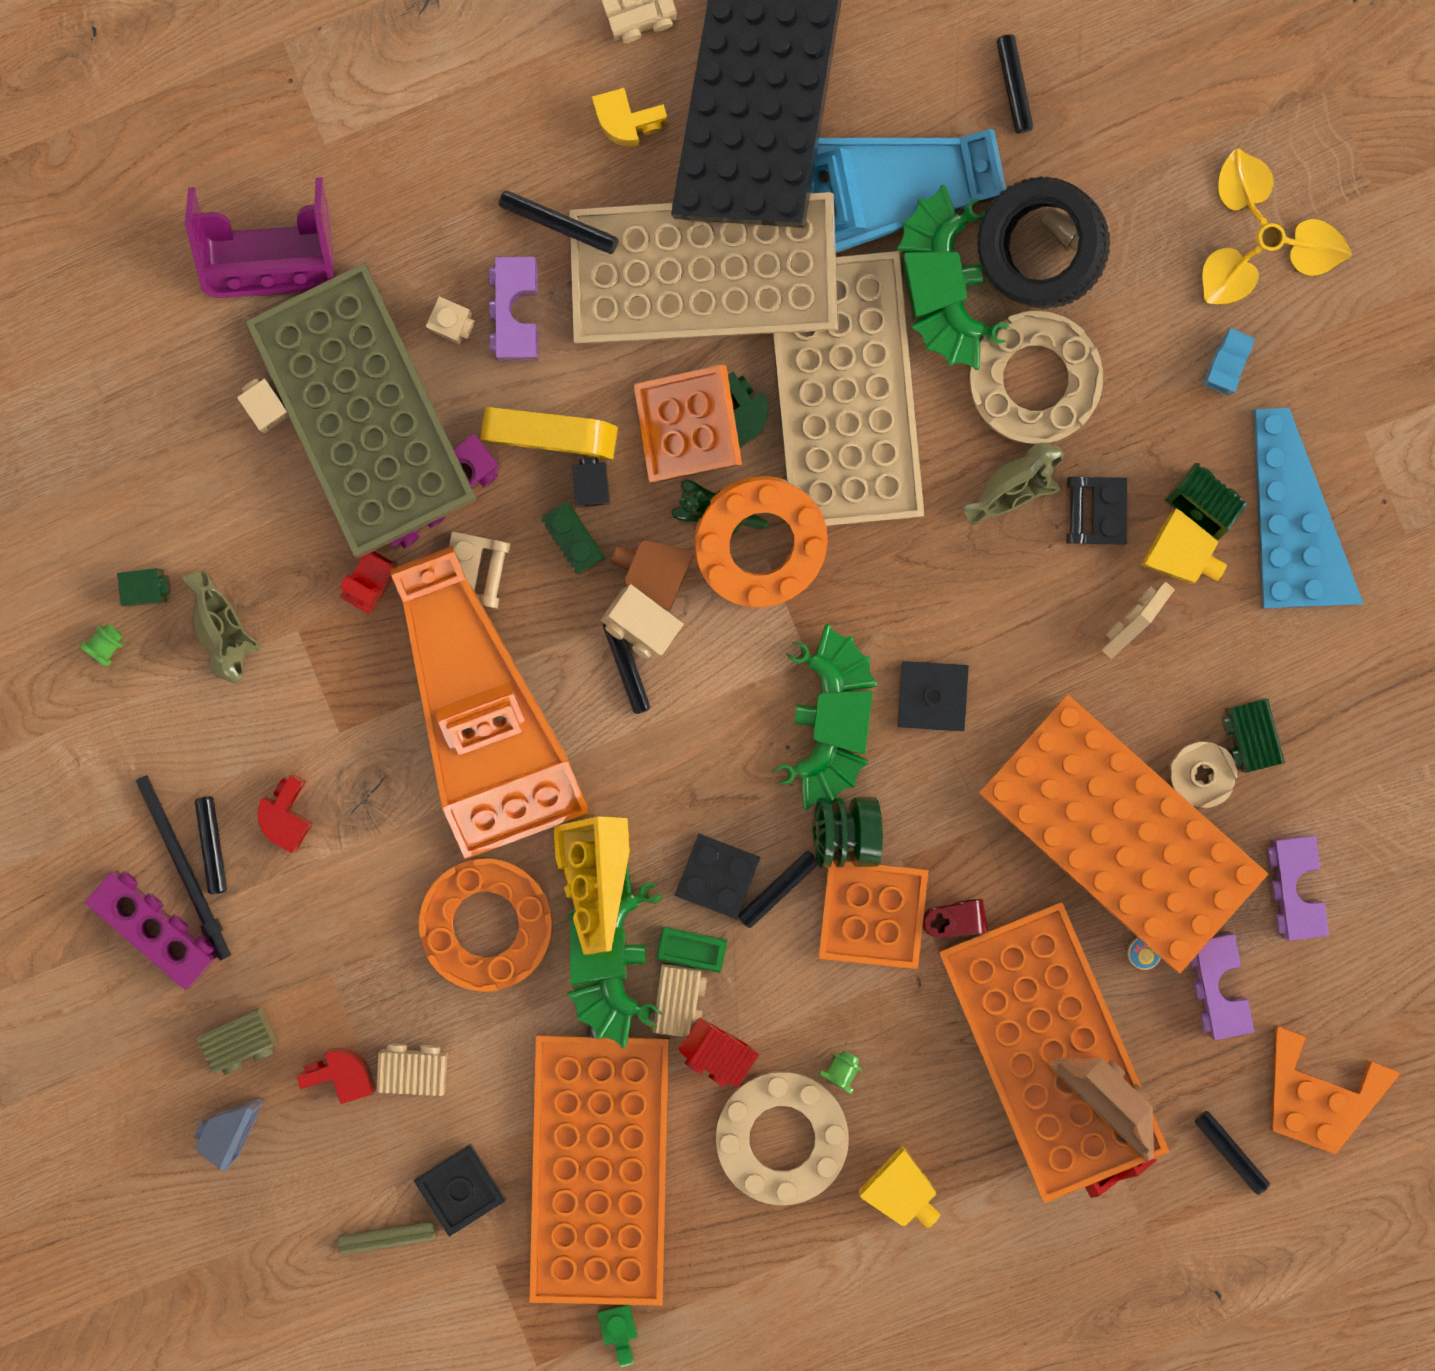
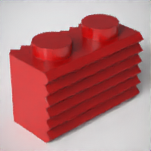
[679,1017,760,1088]

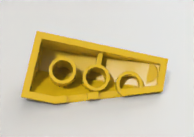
[554,816,630,955]

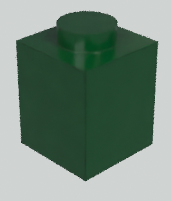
[117,568,171,607]

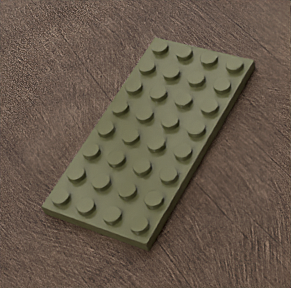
[245,262,478,559]

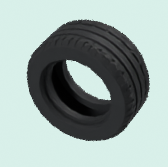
[977,176,1110,309]

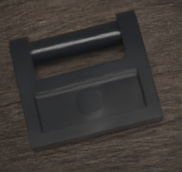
[1066,477,1127,545]

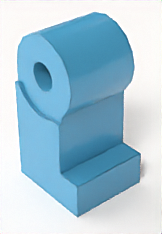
[1202,327,1255,396]

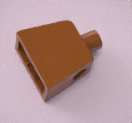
[611,540,694,612]

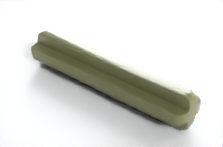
[337,1221,436,1255]

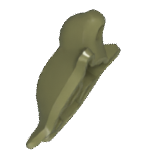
[962,443,1064,525]
[183,571,260,683]

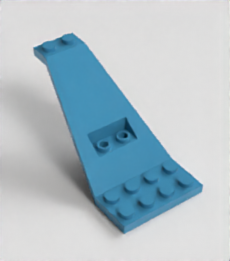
[810,129,1006,253]

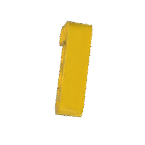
[480,407,618,460]

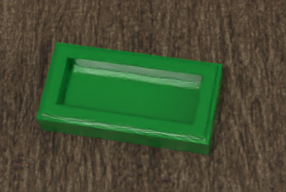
[656,926,728,973]

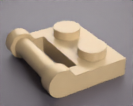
[449,532,511,609]

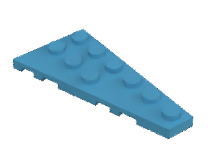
[1253,408,1364,609]

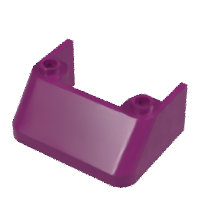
[185,177,334,298]

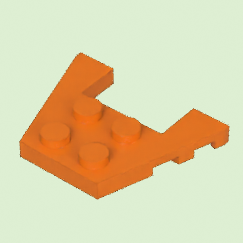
[1271,1025,1400,1154]

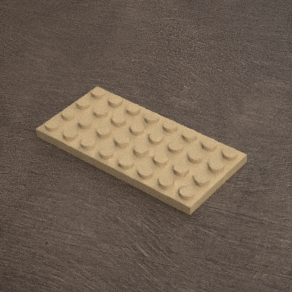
[570,192,838,344]
[773,251,925,526]

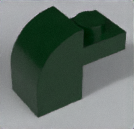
[728,371,768,449]

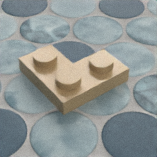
[1102,581,1175,659]

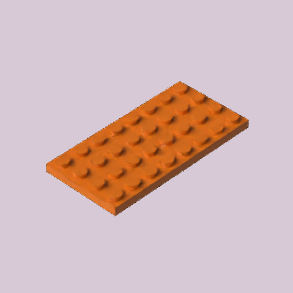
[978,694,1268,974]
[939,902,1170,1203]
[529,1034,669,1306]

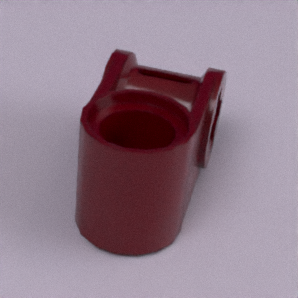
[923,899,988,938]

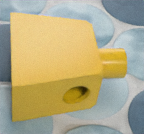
[1140,508,1227,584]
[858,1146,941,1229]

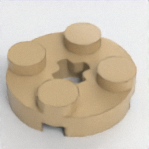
[1169,741,1237,808]

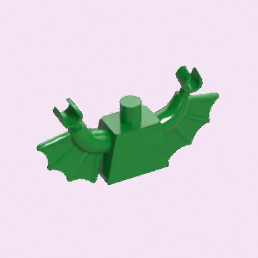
[897,185,1009,370]
[772,624,878,810]
[567,865,663,1048]

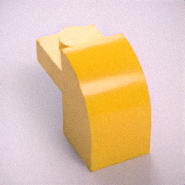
[592,88,668,147]

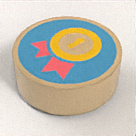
[1127,937,1161,970]

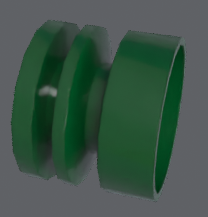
[812,797,883,868]

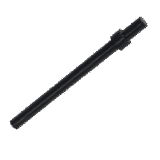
[135,775,232,961]

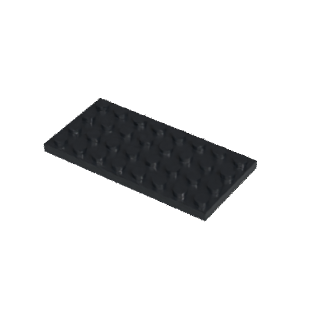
[671,0,842,228]

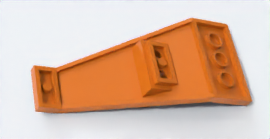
[390,546,590,860]

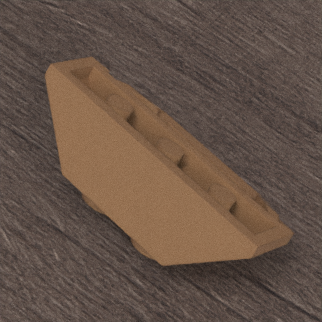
[1048,1058,1154,1162]

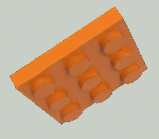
[634,365,742,483]
[818,861,929,969]

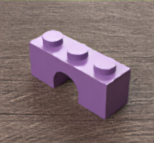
[489,257,538,361]
[1266,834,1329,941]
[1189,931,1254,1040]

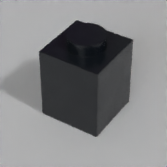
[572,457,611,508]

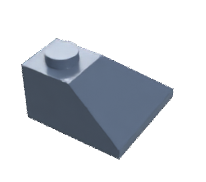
[194,1098,265,1172]

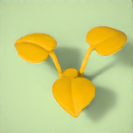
[1202,149,1352,305]

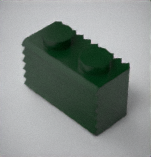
[1165,463,1247,541]
[541,501,606,575]
[1222,698,1285,773]

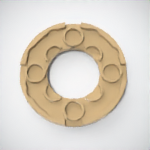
[969,311,1103,445]
[716,1071,849,1205]

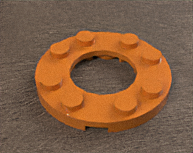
[694,476,828,608]
[419,858,553,992]

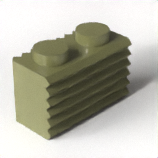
[197,1007,278,1076]

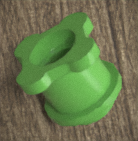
[79,624,124,666]
[819,1050,863,1094]

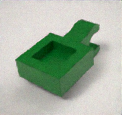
[597,1305,638,1367]

